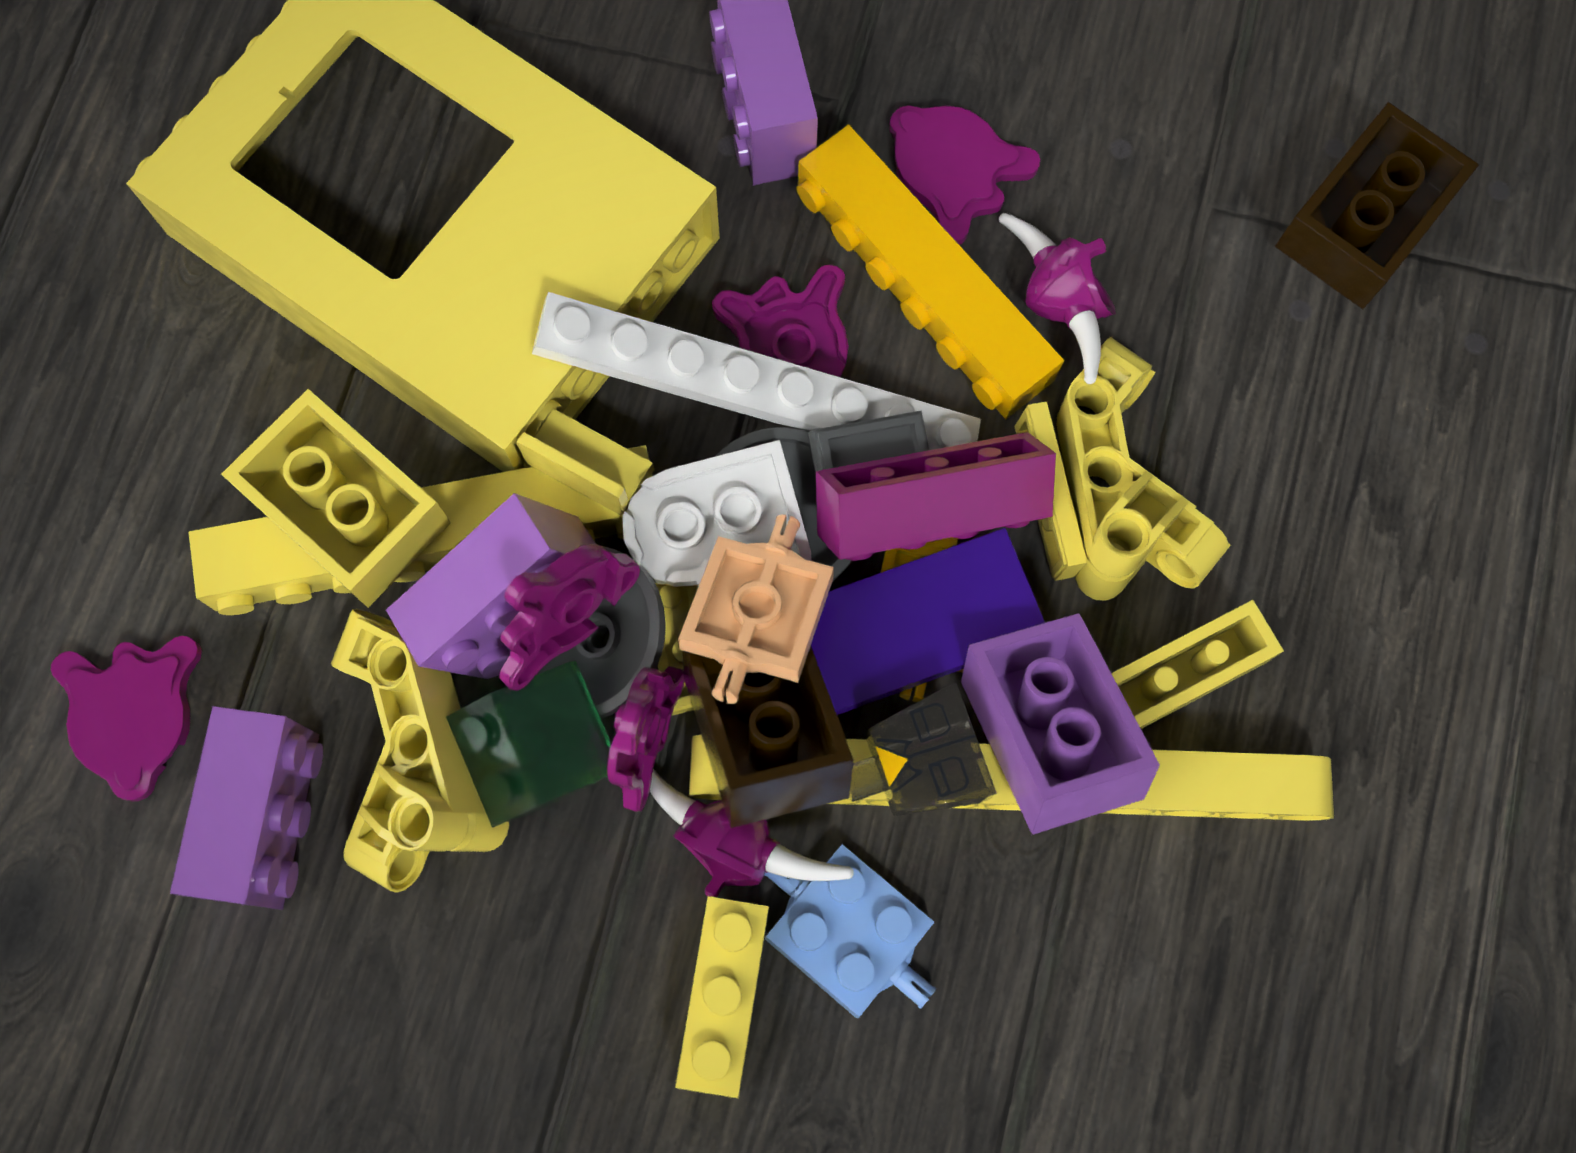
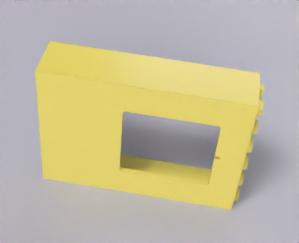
[126,0,720,472]

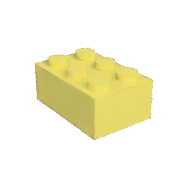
[221,389,451,608]

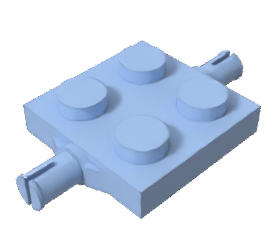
[764,844,936,1018]

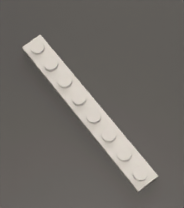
[532,292,981,450]

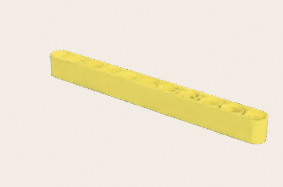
[689,735,1334,821]

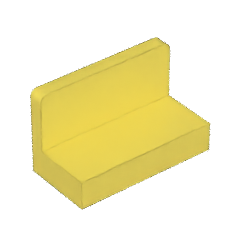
[516,408,654,516]

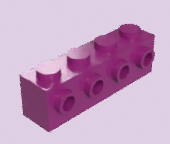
[816,432,1056,560]

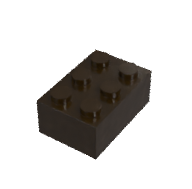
[1275,102,1479,309]
[682,646,854,828]

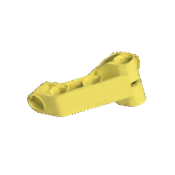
[1057,337,1231,601]
[331,609,509,893]

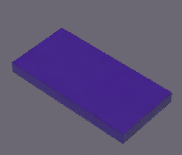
[811,528,1045,715]

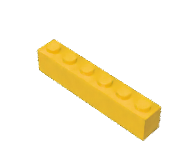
[797,124,1064,419]

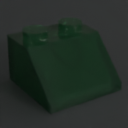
[446,660,612,828]

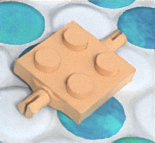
[679,514,834,704]

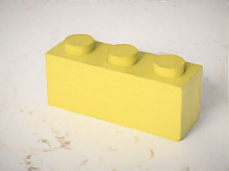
[1111,600,1284,729]
[675,896,769,1098]

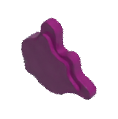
[889,106,1040,245]
[712,265,849,378]
[499,544,640,691]
[51,636,202,802]
[607,666,685,812]

